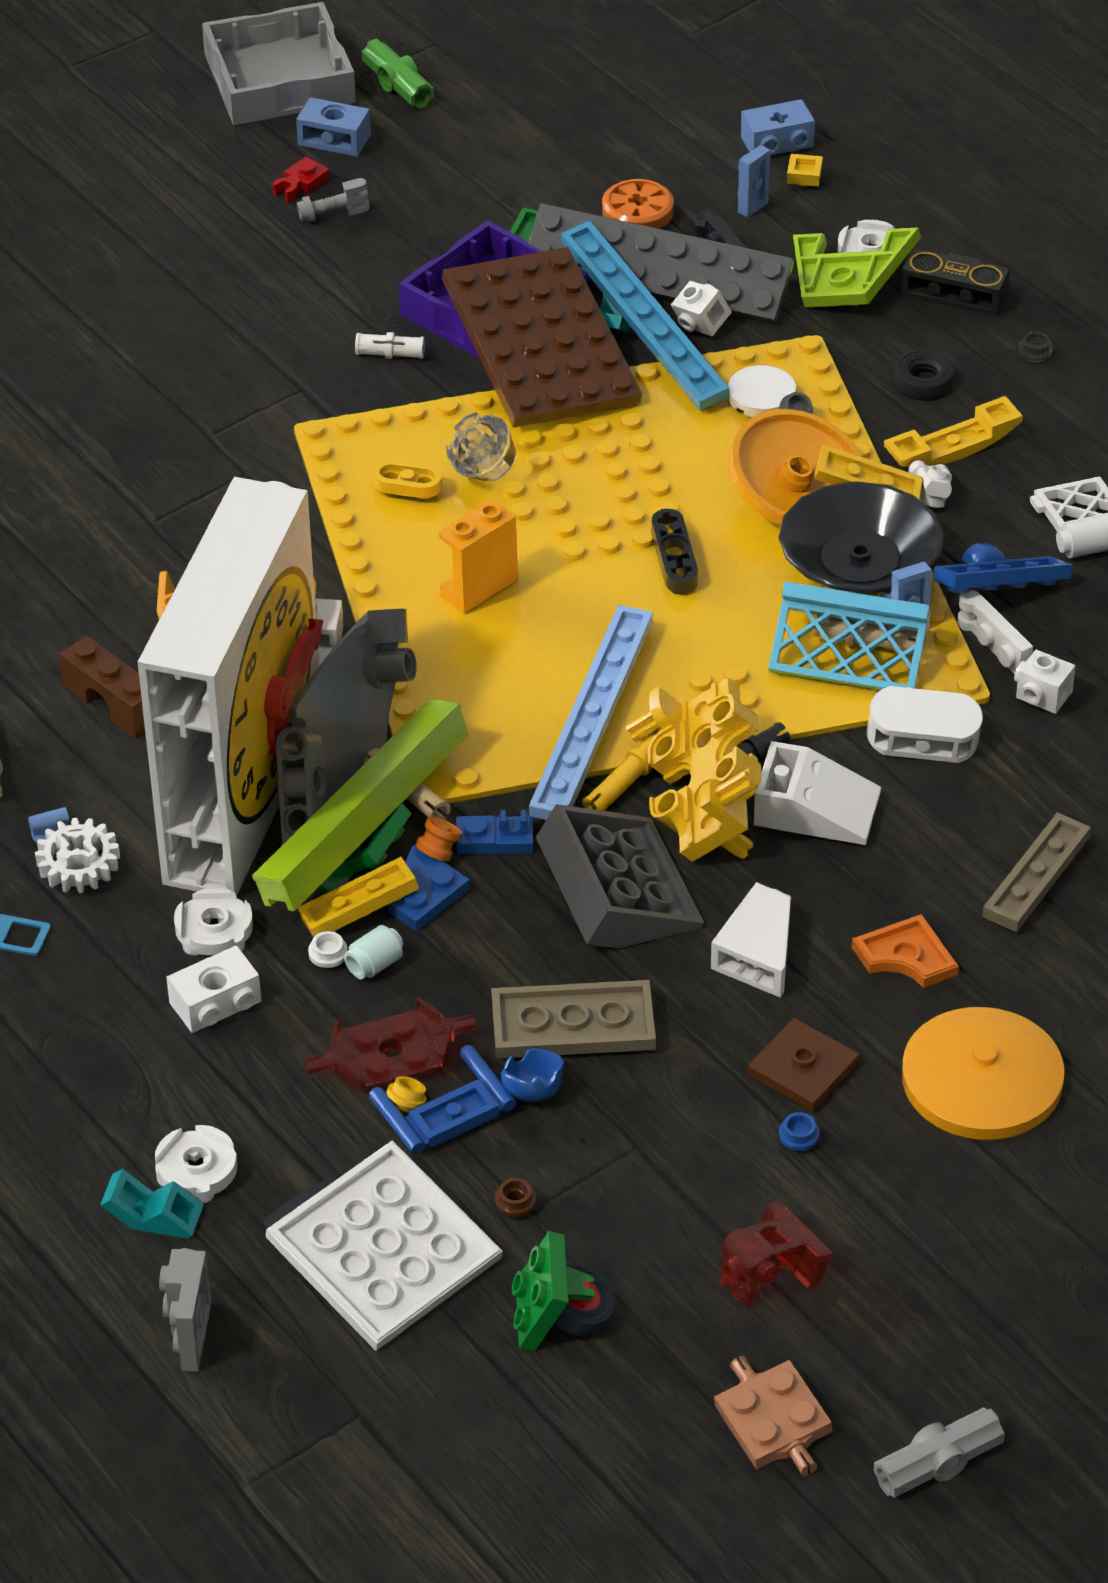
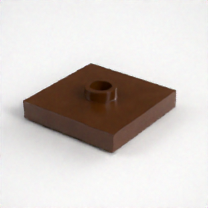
[747,1018,860,1112]

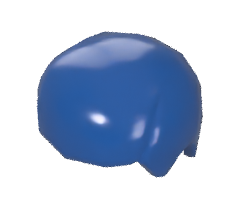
[501,1048,565,1103]

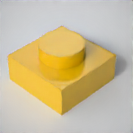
[787,154,823,186]

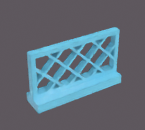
[768,581,931,690]

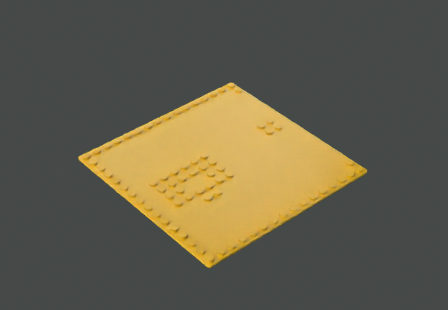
[294,335,990,804]

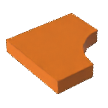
[852,914,959,988]

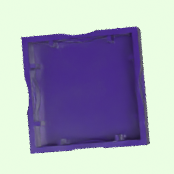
[399,220,588,359]

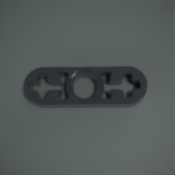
[651,509,698,594]

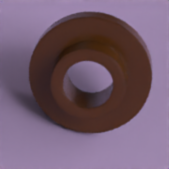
[495,1178,536,1217]

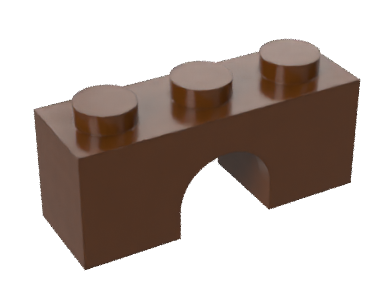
[59,636,145,739]

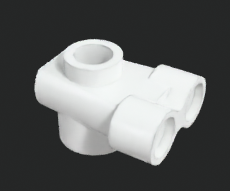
[908,460,952,508]

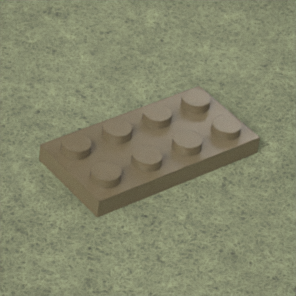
[491,980,656,1058]

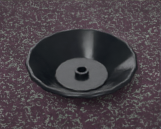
[778,481,944,593]

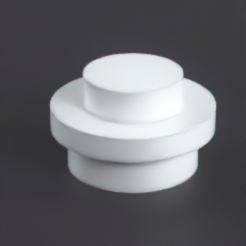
[308,931,348,968]

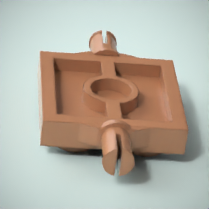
[714,1356,833,1476]

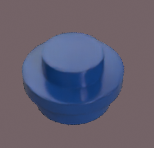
[779,1112,820,1151]

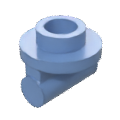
[28,807,69,843]

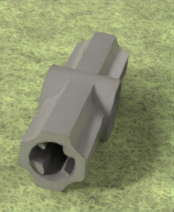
[874,1407,1005,1498]

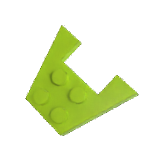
[793,227,921,307]

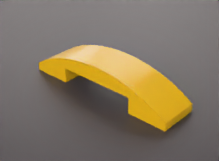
[884,396,1023,468]

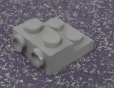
[159,1248,211,1372]

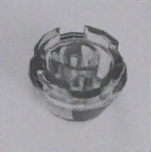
[446,412,516,482]

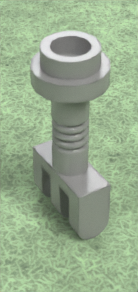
[296,178,370,223]

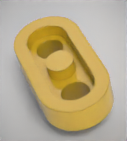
[373,460,442,499]

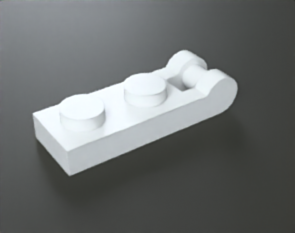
[957,590,1033,674]

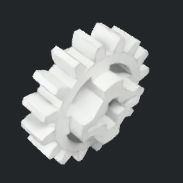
[35,818,120,893]

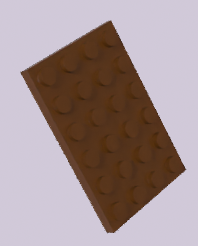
[442,247,642,428]

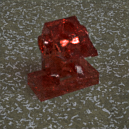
[719,1201,833,1307]

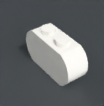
[867,686,983,763]

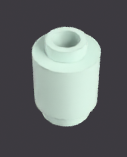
[344,925,403,979]

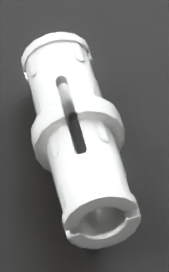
[355,332,425,359]

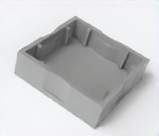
[202,2,356,125]

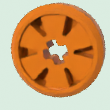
[602,179,674,229]

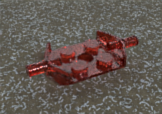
[304,998,477,1091]

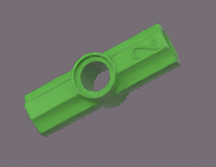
[361,39,434,109]

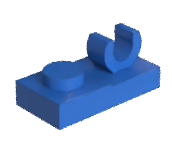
[456,810,533,854]

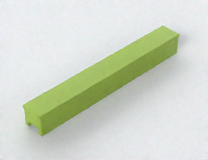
[252,698,469,911]

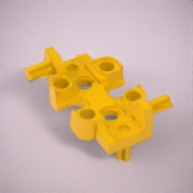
[626,678,762,862]

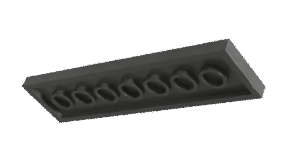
[528,203,794,324]

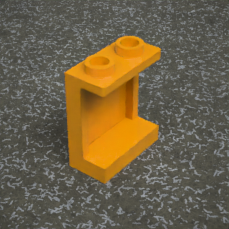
[439,499,518,614]

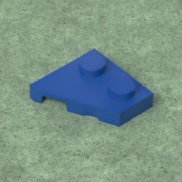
[388,845,470,932]

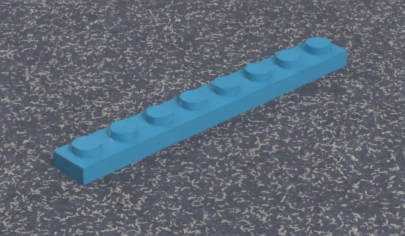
[561,220,729,411]

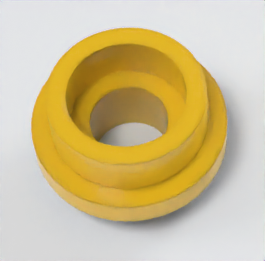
[386,1076,427,1112]

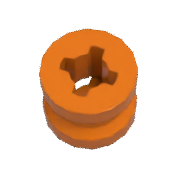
[415,816,463,861]

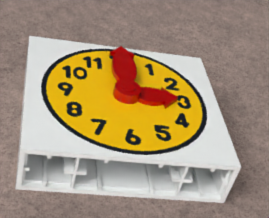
[138,477,324,896]

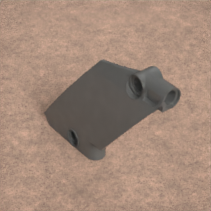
[276,608,417,845]

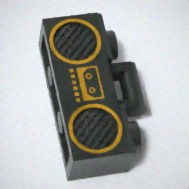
[901,248,1010,316]

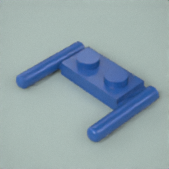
[369,1045,517,1155]

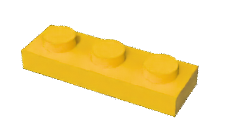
[814,444,923,499]
[297,857,419,938]

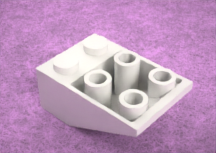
[754,741,881,845]

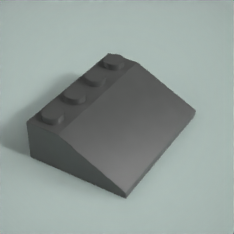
[536,804,704,948]

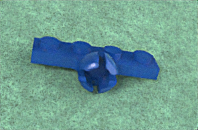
[933,543,1072,593]

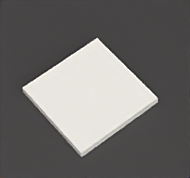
[266,1140,503,1351]

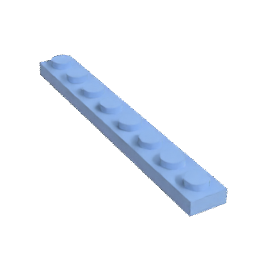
[529,605,653,820]

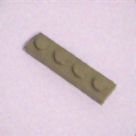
[982,812,1091,932]

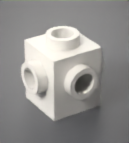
[671,281,732,336]
[1014,649,1075,714]

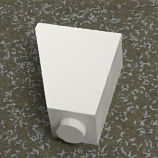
[711,882,791,997]

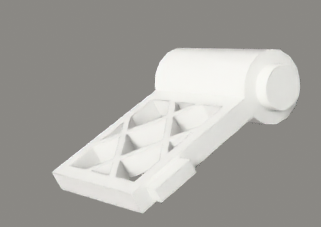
[1030,476,1108,558]

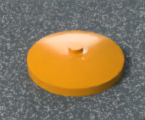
[728,409,862,525]
[902,1007,1064,1140]

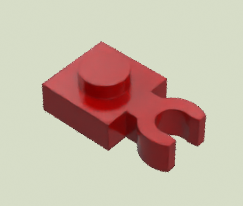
[272,157,330,203]

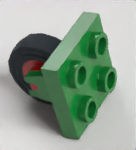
[512,1231,615,1352]

